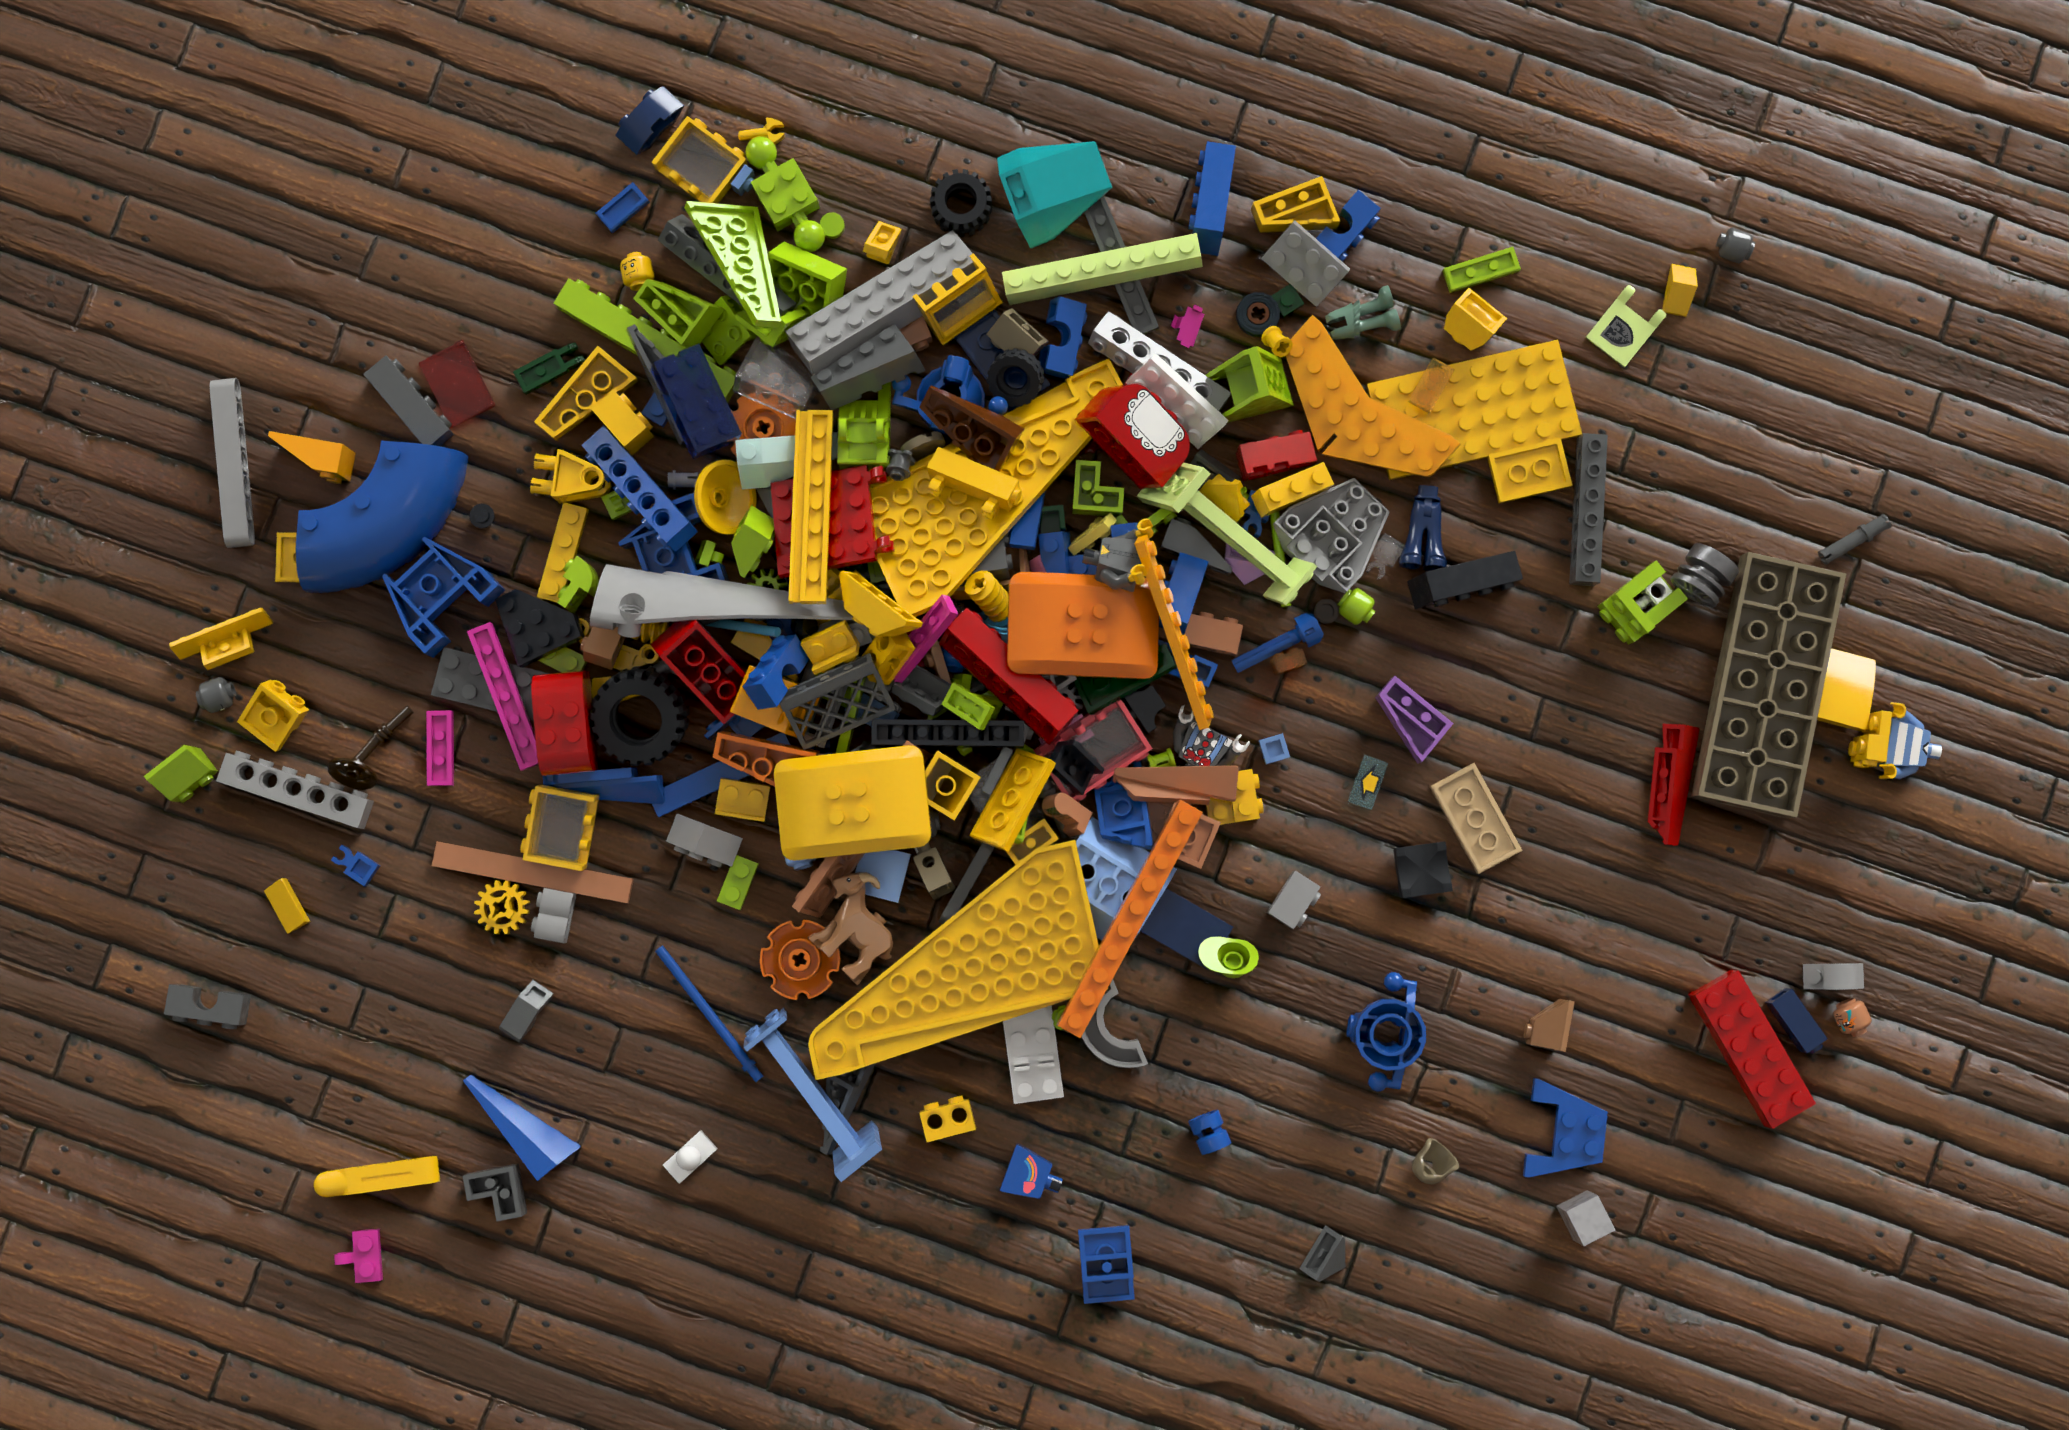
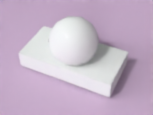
[663,1130,718,1184]

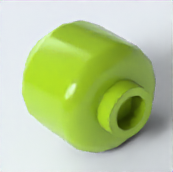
[1337,588,1375,625]

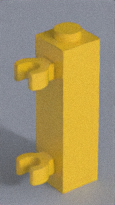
[927,447,1022,520]

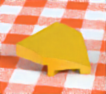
[1199,474,1250,523]

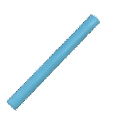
[705,619,781,637]

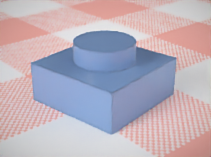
[731,165,755,196]
[1258,733,1290,765]

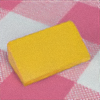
[264,878,310,934]

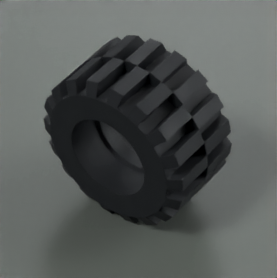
[930,169,992,237]

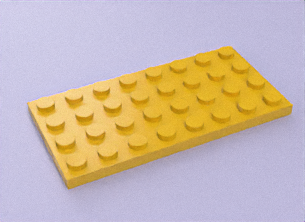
[1366,340,1582,480]

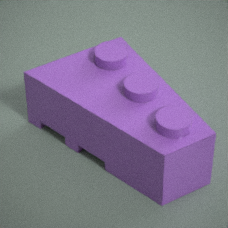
[1375,676,1454,764]

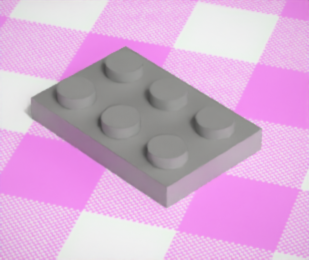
[1261,220,1350,307]

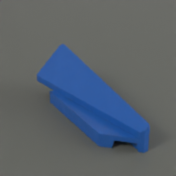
[543,767,665,804]

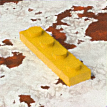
[537,502,589,603]

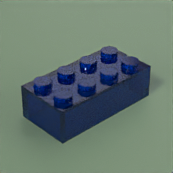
[650,344,742,459]

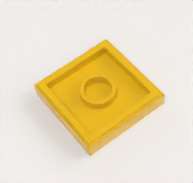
[275,532,299,582]

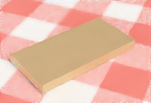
[1429,763,1522,874]

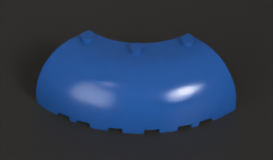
[296,441,468,593]

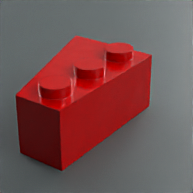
[1236,430,1317,482]

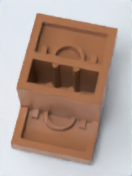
[1148,802,1221,869]

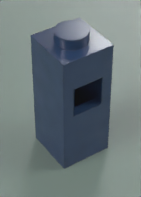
[1765,988,1828,1054]

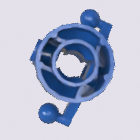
[892,355,1008,435]
[1347,972,1426,1092]

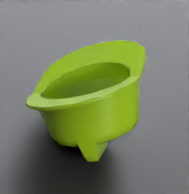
[1198,937,1259,978]

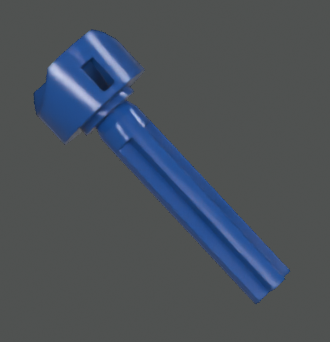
[1231,613,1324,673]

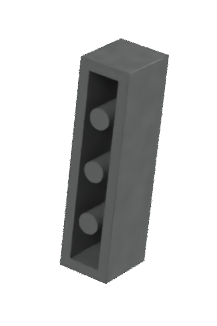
[363,355,454,446]

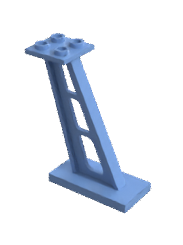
[744,1008,882,1182]

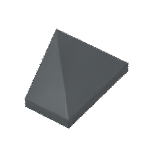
[1299,1225,1345,1282]

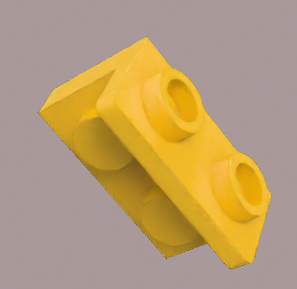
[800,620,860,675]

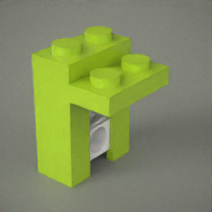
[1597,560,1688,645]

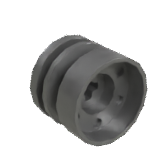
[1671,543,1739,608]

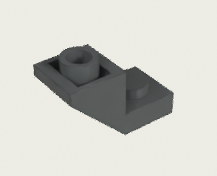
[499,980,553,1042]

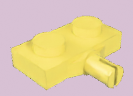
[1068,513,1117,555]

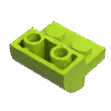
[557,556,600,614]

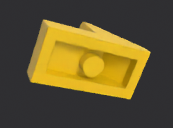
[863,221,902,264]

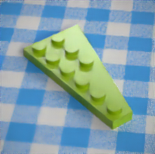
[684,201,781,328]

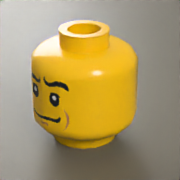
[620,252,654,291]

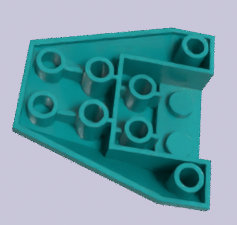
[997,141,1113,249]

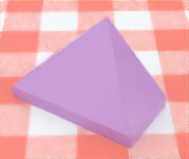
[1224,543,1275,585]

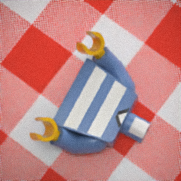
[1877,702,1942,779]

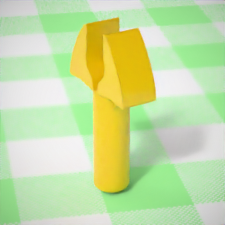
[738,118,785,145]

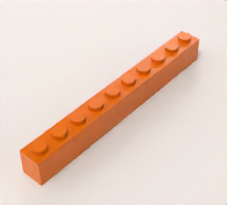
[1056,800,1203,1038]

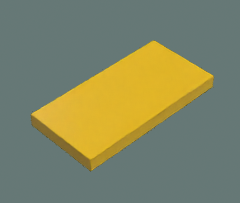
[969,748,1056,852]

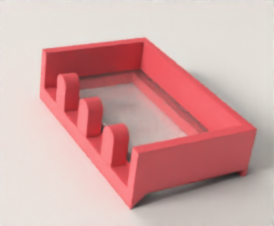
[1033,699,1153,802]

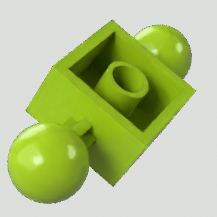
[745,136,825,252]

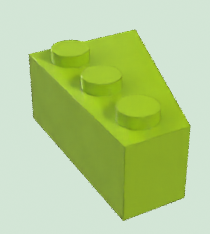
[633,279,725,348]

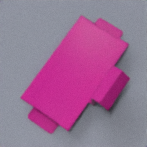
[1171,305,1204,348]

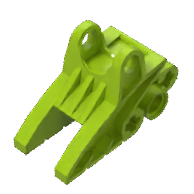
[837,382,891,472]

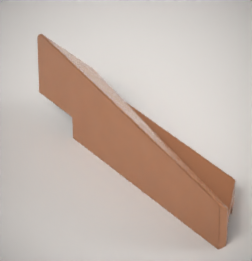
[1113,766,1238,805]

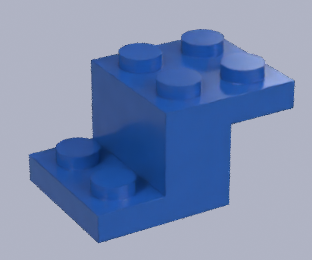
[1078,1225,1135,1304]

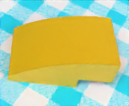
[1817,648,1876,731]

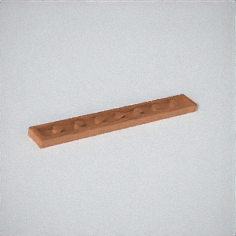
[432,841,634,903]

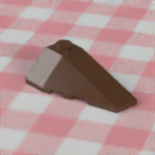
[919,385,1024,472]

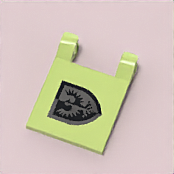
[1585,285,1667,368]

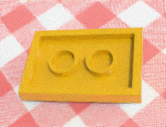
[1487,438,1573,504]

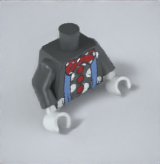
[1173,705,1250,766]

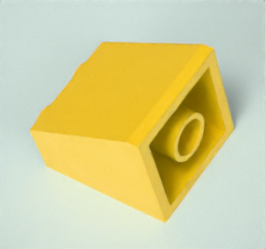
[925,751,981,820]

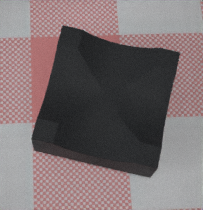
[1393,841,1453,898]

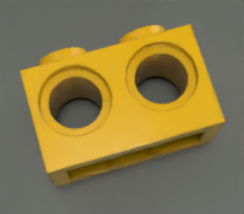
[862,633,915,685]
[919,1095,976,1142]

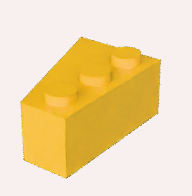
[1251,176,1340,233]

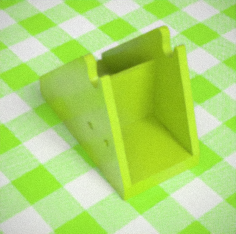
[1205,346,1294,423]

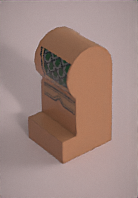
[1042,793,1092,837]

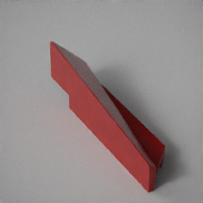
[1648,723,1699,846]

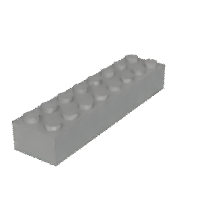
[785,230,976,375]

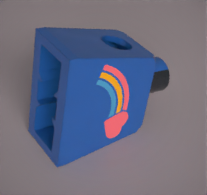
[1000,1143,1063,1199]

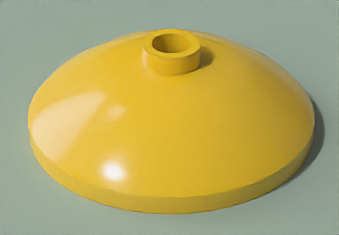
[694,460,757,535]

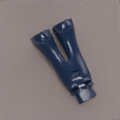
[1399,485,1447,571]

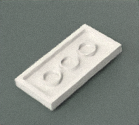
[1126,353,1229,449]

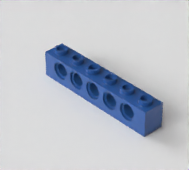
[582,425,698,551]

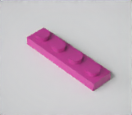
[893,594,958,683]

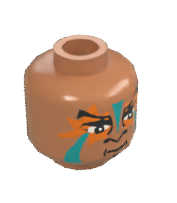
[1833,998,1872,1037]

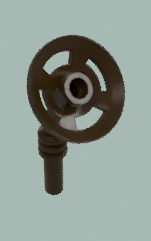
[327,705,414,790]

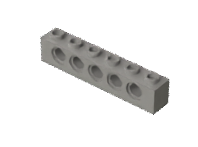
[1087,311,1231,412]
[216,750,374,829]

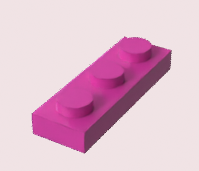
[426,710,454,786]

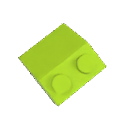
[144,745,218,803]

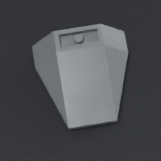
[1273,478,1389,593]

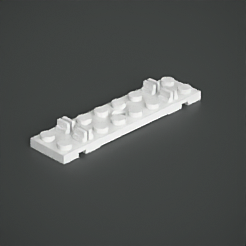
[1003,1005,1064,1104]

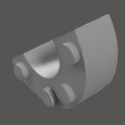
[1082,979,1148,1068]

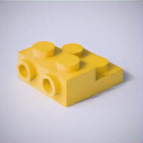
[237,680,309,752]
[1848,710,1892,768]
[1206,769,1264,825]

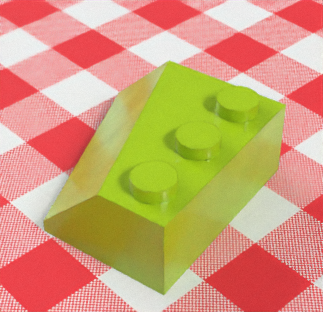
[768,241,847,319]

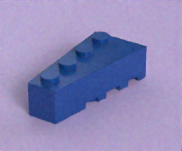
[1188,141,1236,256]

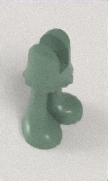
[1325,285,1401,340]

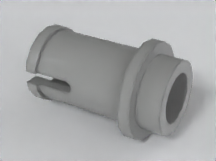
[668,470,698,490]

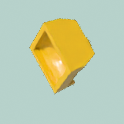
[1444,288,1507,350]

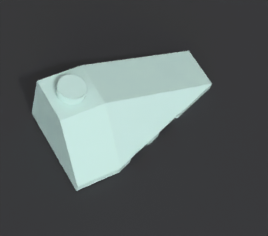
[735,432,838,489]

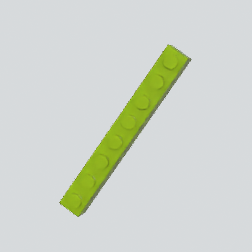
[553,278,740,407]

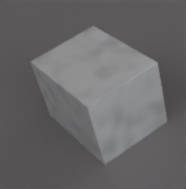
[1556,1190,1615,1246]

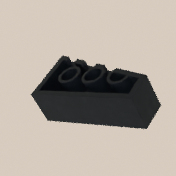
[1407,551,1523,610]

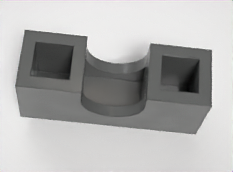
[164,984,251,1029]

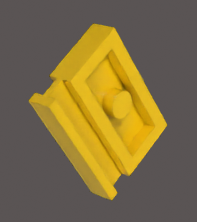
[715,777,770,822]

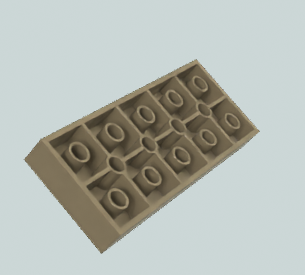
[1691,552,1846,819]

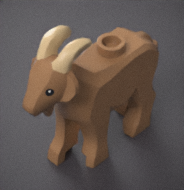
[807,872,893,985]

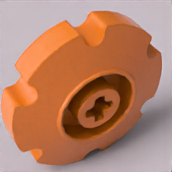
[724,389,798,458]
[760,920,841,1000]

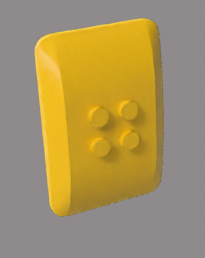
[774,746,931,860]

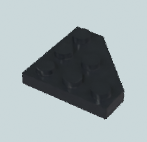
[495,589,585,668]

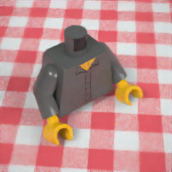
[1082,518,1154,592]

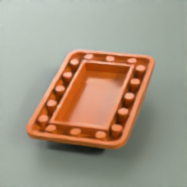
[1007,572,1159,679]

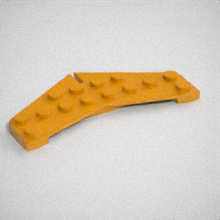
[1286,315,1461,477]

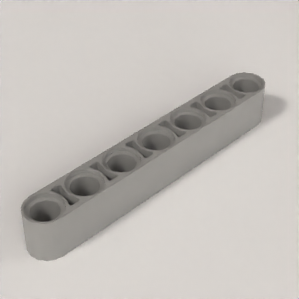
[209,378,255,548]

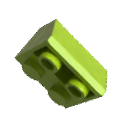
[731,505,775,578]

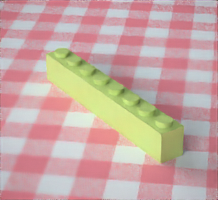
[1002,233,1203,305]

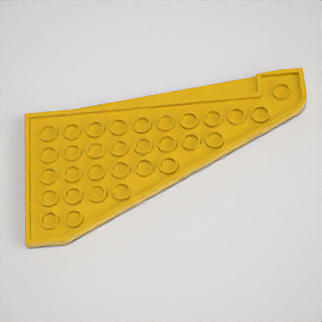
[870,359,1123,617]
[808,840,1108,1080]

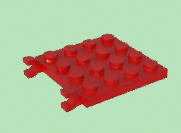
[771,465,895,578]

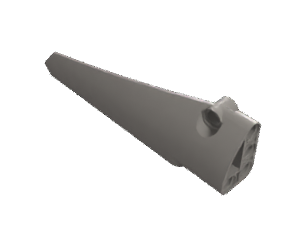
[590,564,854,638]

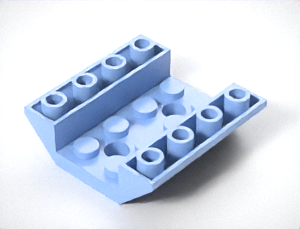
[1076,817,1177,943]

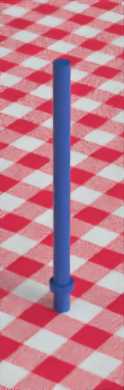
[655,945,763,1082]

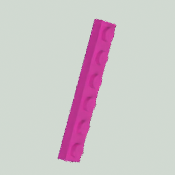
[467,622,538,771]

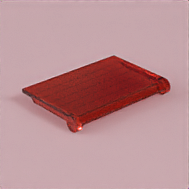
[419,340,495,428]

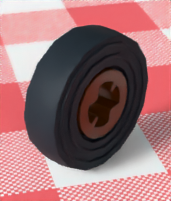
[1236,292,1280,337]

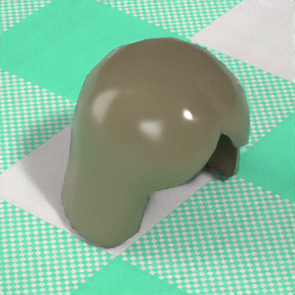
[1412,1138,1459,1185]

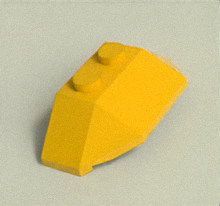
[839,571,923,638]

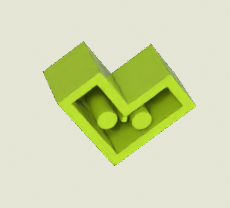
[1072,460,1124,517]

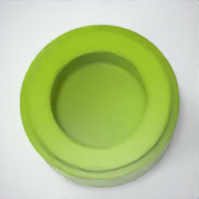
[820,212,845,239]

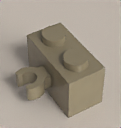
[986,308,1048,357]

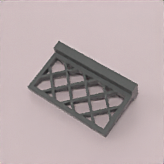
[779,653,896,750]

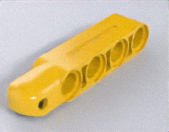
[313,1156,440,1197]

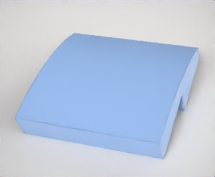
[855,850,911,903]

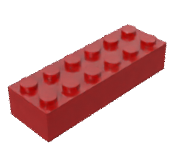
[939,608,1079,745]
[1688,970,1816,1129]

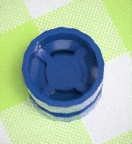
[1188,1109,1232,1155]

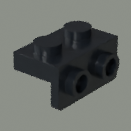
[1050,740,1105,795]

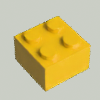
[592,390,654,455]

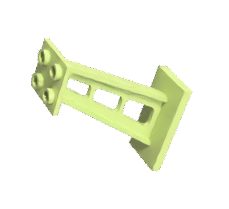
[1136,462,1317,605]

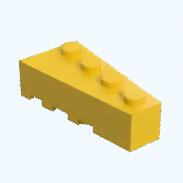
[534,346,638,441]

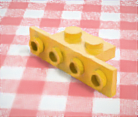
[169,608,273,670]

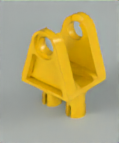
[530,449,612,504]

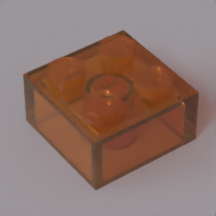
[1270,647,1307,676]

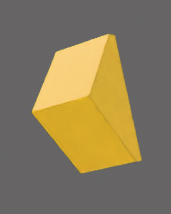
[1662,264,1698,317]

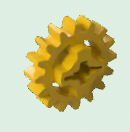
[474,880,530,934]

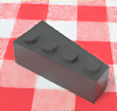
[810,324,926,410]

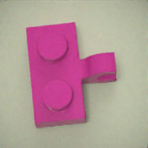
[334,1229,383,1283]

